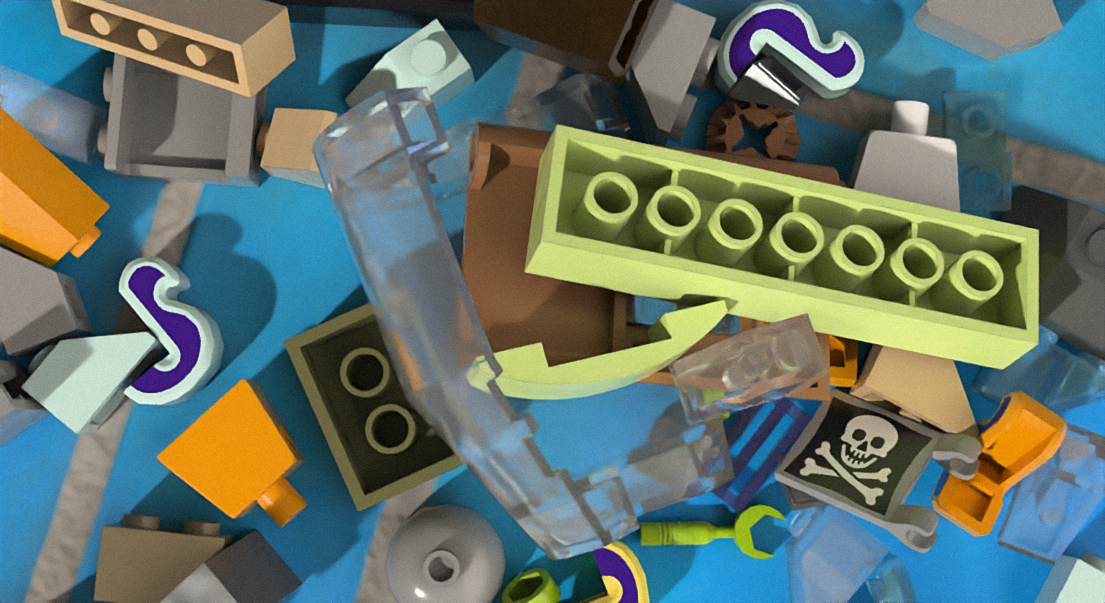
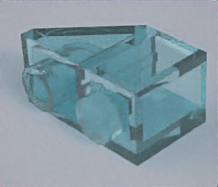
[968,325,1105,413]

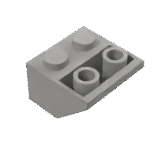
[623,0,721,145]

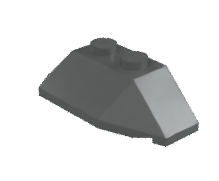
[998,185,1105,366]

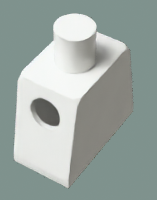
[846,101,960,212]

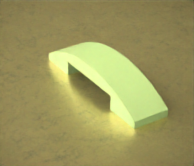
[466,300,728,400]

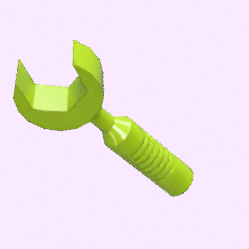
[640,504,786,559]

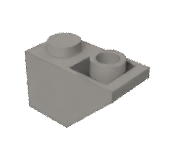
[912,0,1064,62]
[0,245,93,358]

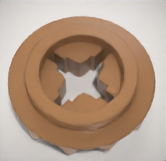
[705,98,801,162]

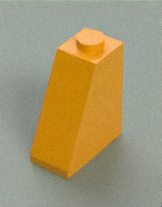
[0,107,110,268]

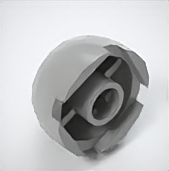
[385,503,507,603]

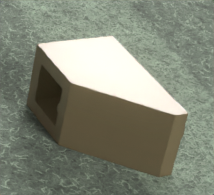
[93,513,237,603]

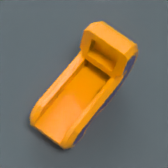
[931,390,1067,537]

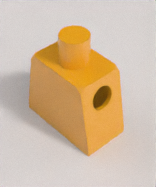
[156,378,308,528]

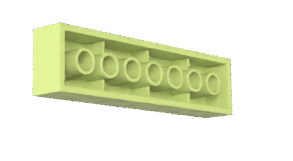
[524,124,1039,370]

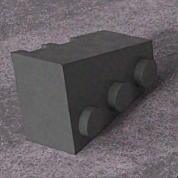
[159,529,303,603]

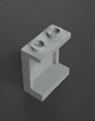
[97,53,268,187]

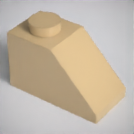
[256,108,353,192]
[849,343,979,438]

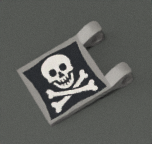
[775,388,982,553]

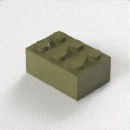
[283,290,476,512]

